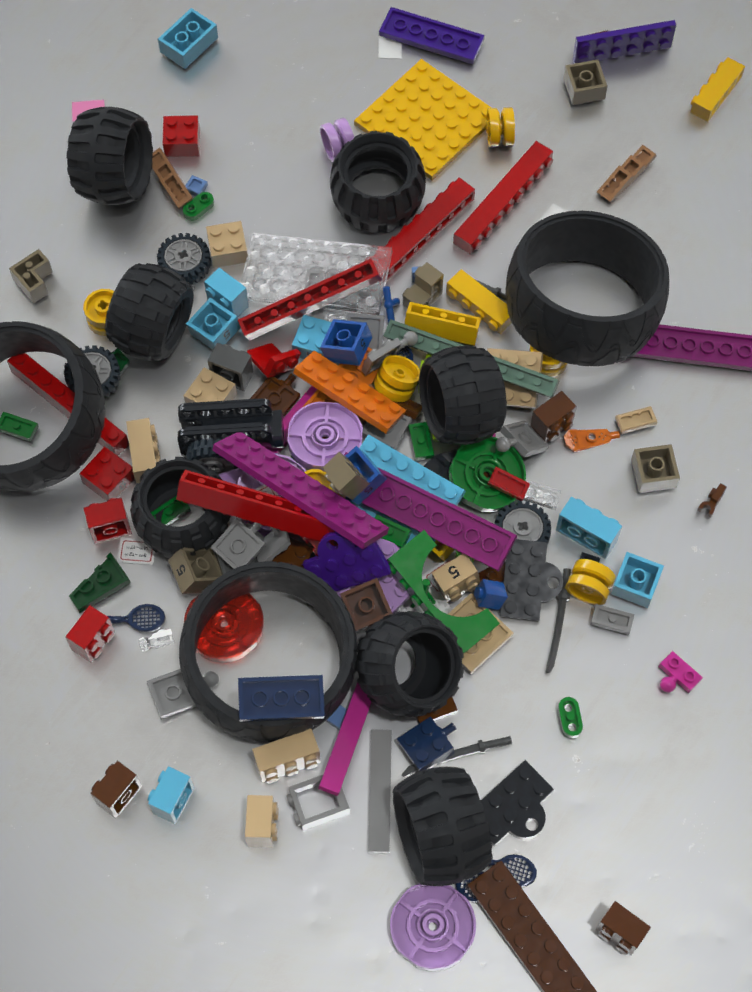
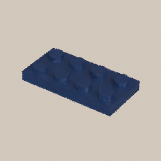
[238,675,325,722]

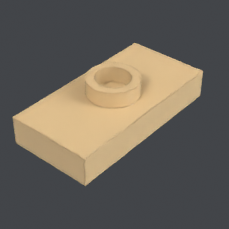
[615,406,657,434]

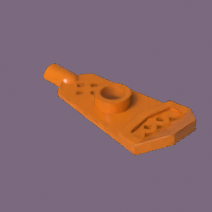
[563,429,620,453]

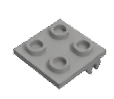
[245,522,291,562]

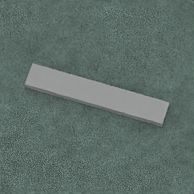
[368,729,392,853]

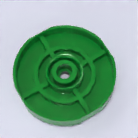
[449,436,526,512]

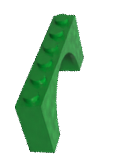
[387,530,500,654]

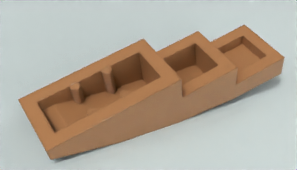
[597,144,656,203]
[152,147,193,209]

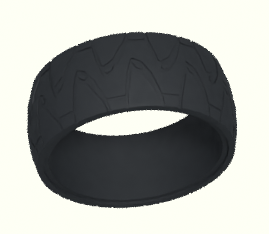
[505,211,670,366]
[0,321,105,491]
[179,561,358,742]

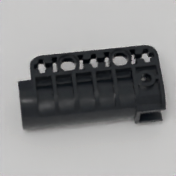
[177,398,284,457]

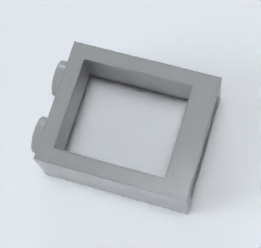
[286,775,350,831]

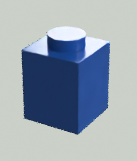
[474,579,508,610]

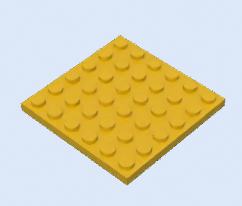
[354,59,491,180]

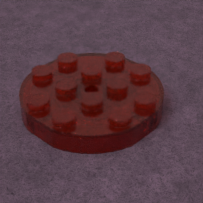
[184,593,264,663]

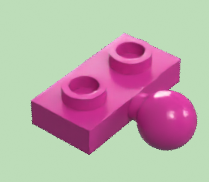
[658,651,703,693]

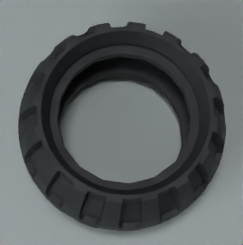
[66,107,153,205]
[330,131,426,233]
[393,767,493,886]

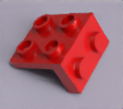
[247,343,301,378]

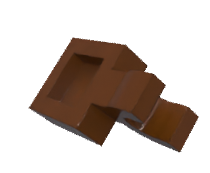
[697,483,727,518]

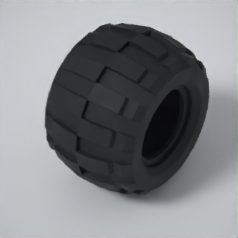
[105,263,194,361]
[419,346,507,445]
[130,457,231,558]
[355,611,464,717]

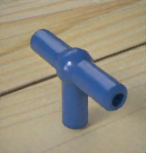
[383,286,400,323]

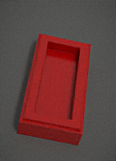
[487,467,530,501]

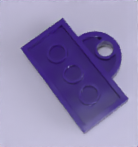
[302,532,391,592]

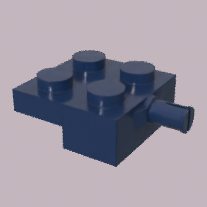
[397,716,457,771]

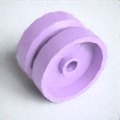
[320,118,354,162]

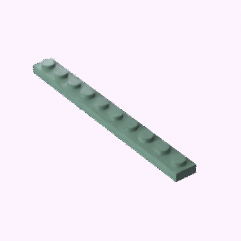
[383,319,560,398]

